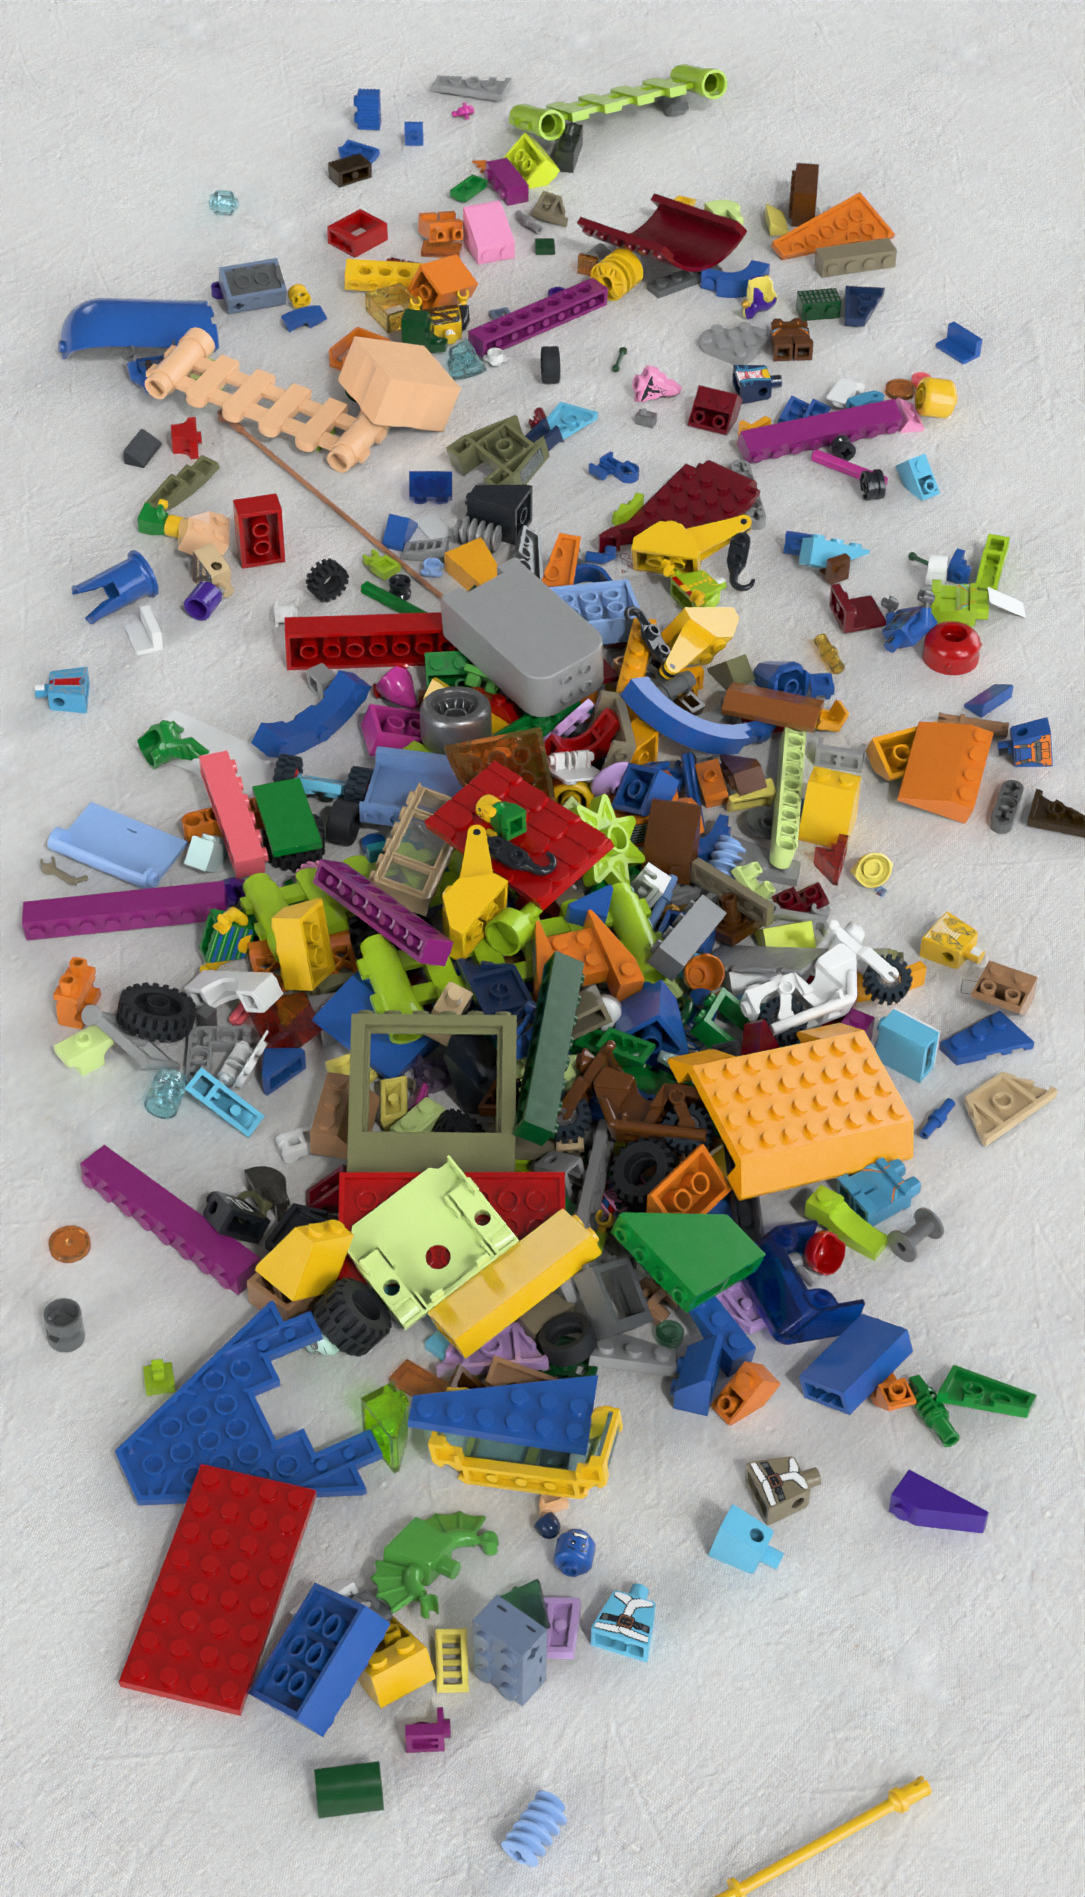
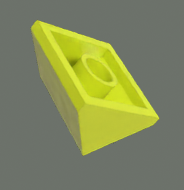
[754,921,816,948]

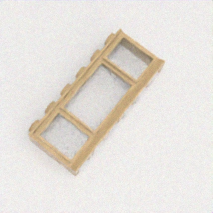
[368,782,456,917]

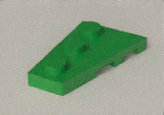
[936,1365,1037,1418]

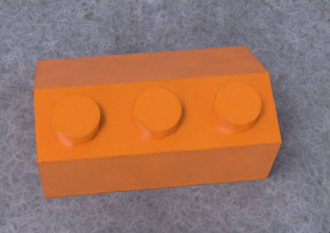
[646,1144,732,1214]

